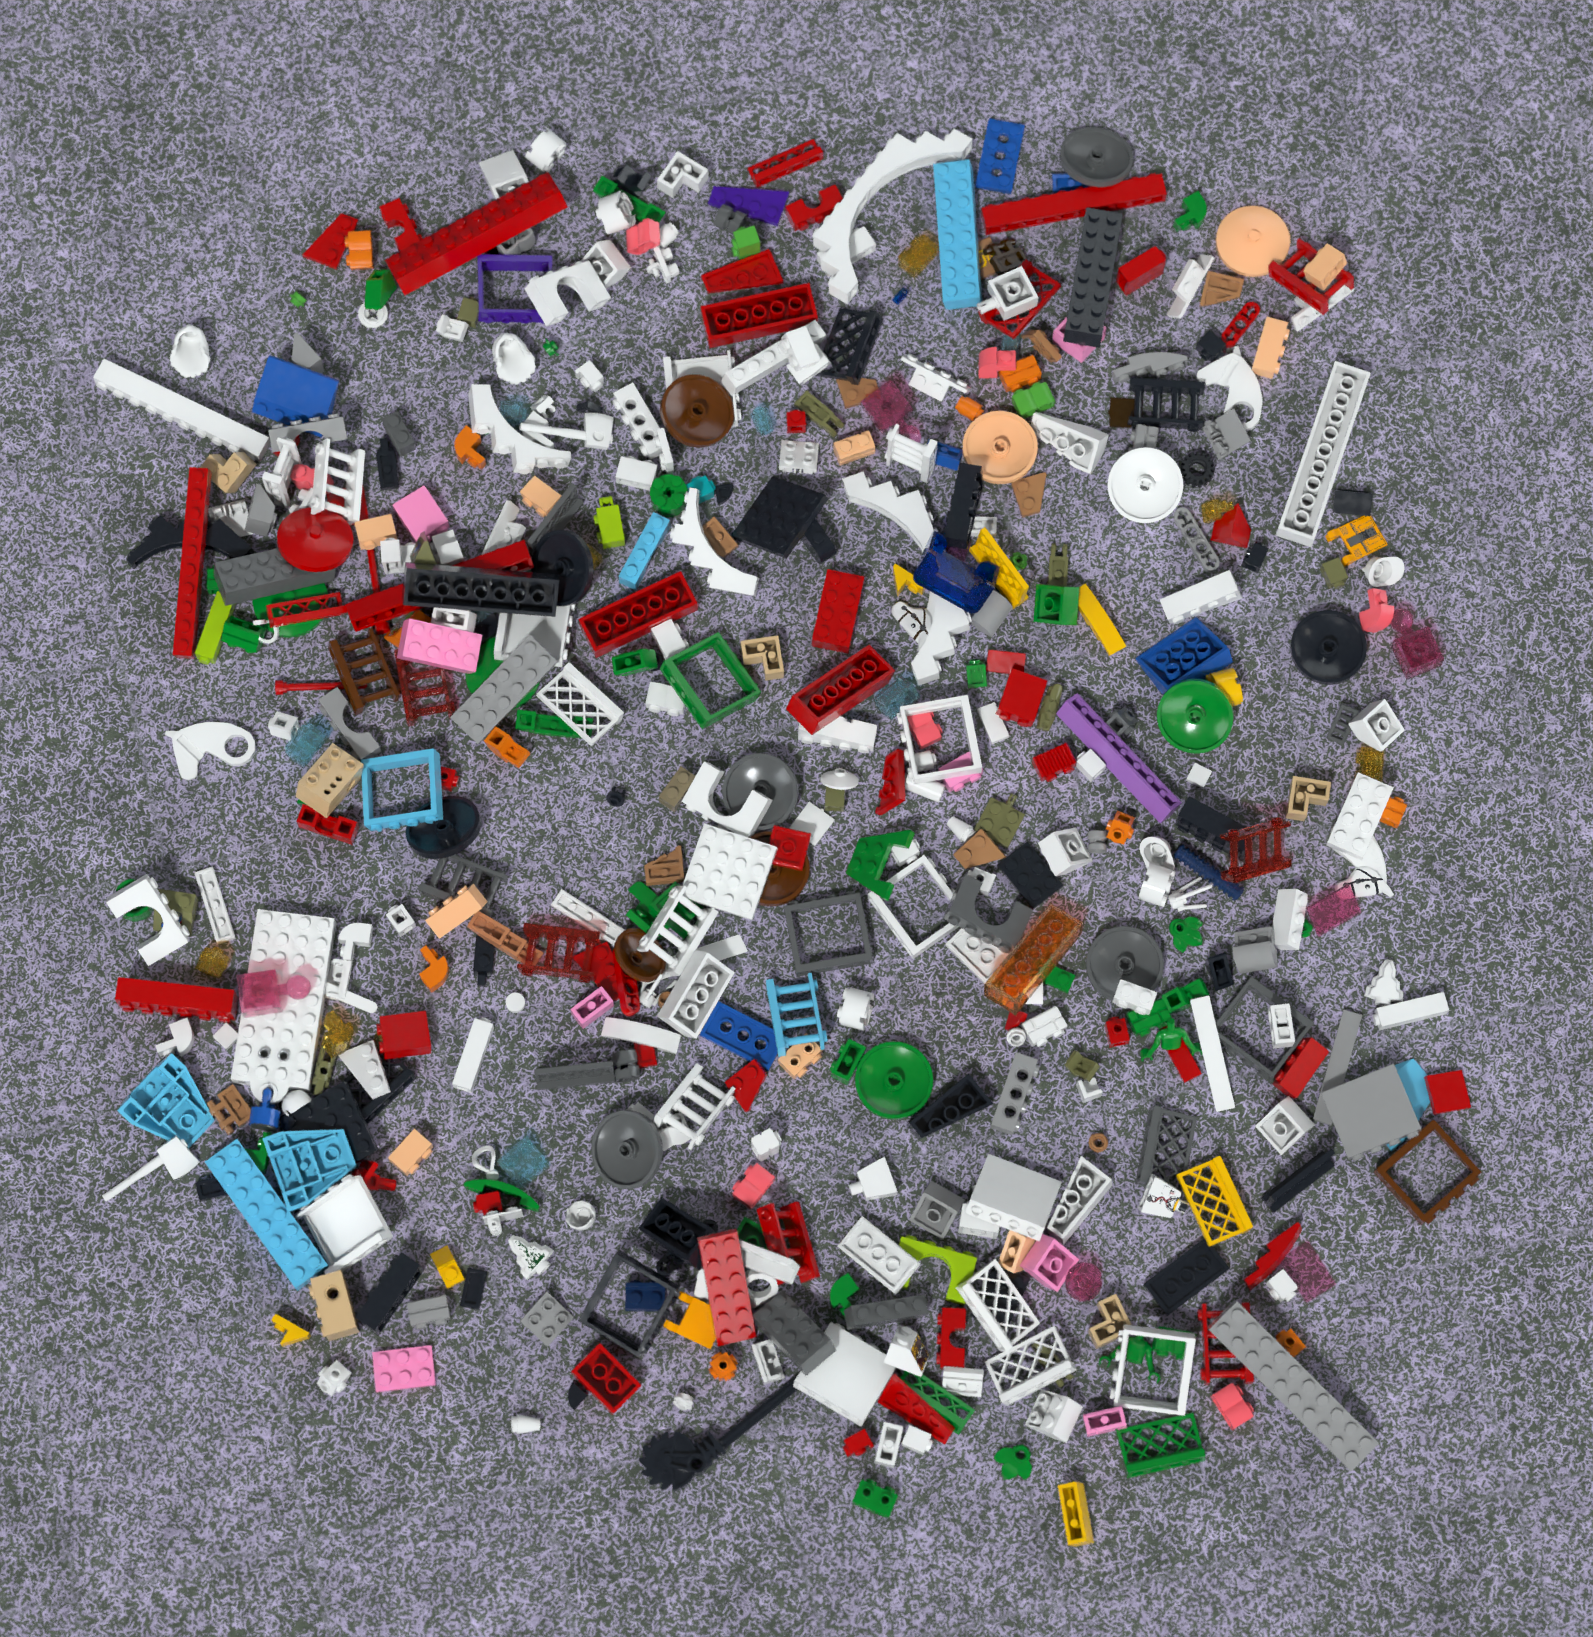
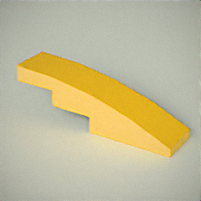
[1078,584,1126,656]

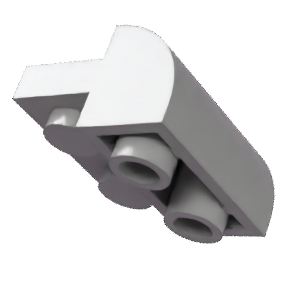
[963,586,1013,637]
[1233,926,1278,974]

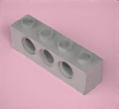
[990,1052,1040,1135]

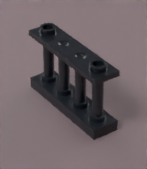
[1127,378,1205,432]

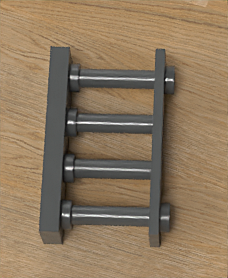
[418,855,508,918]

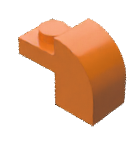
[454,425,486,470]
[484,726,530,768]
[419,946,449,993]

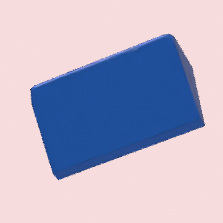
[1051,172,1090,193]
[927,439,963,471]

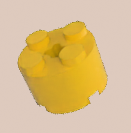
[1205,668,1243,706]

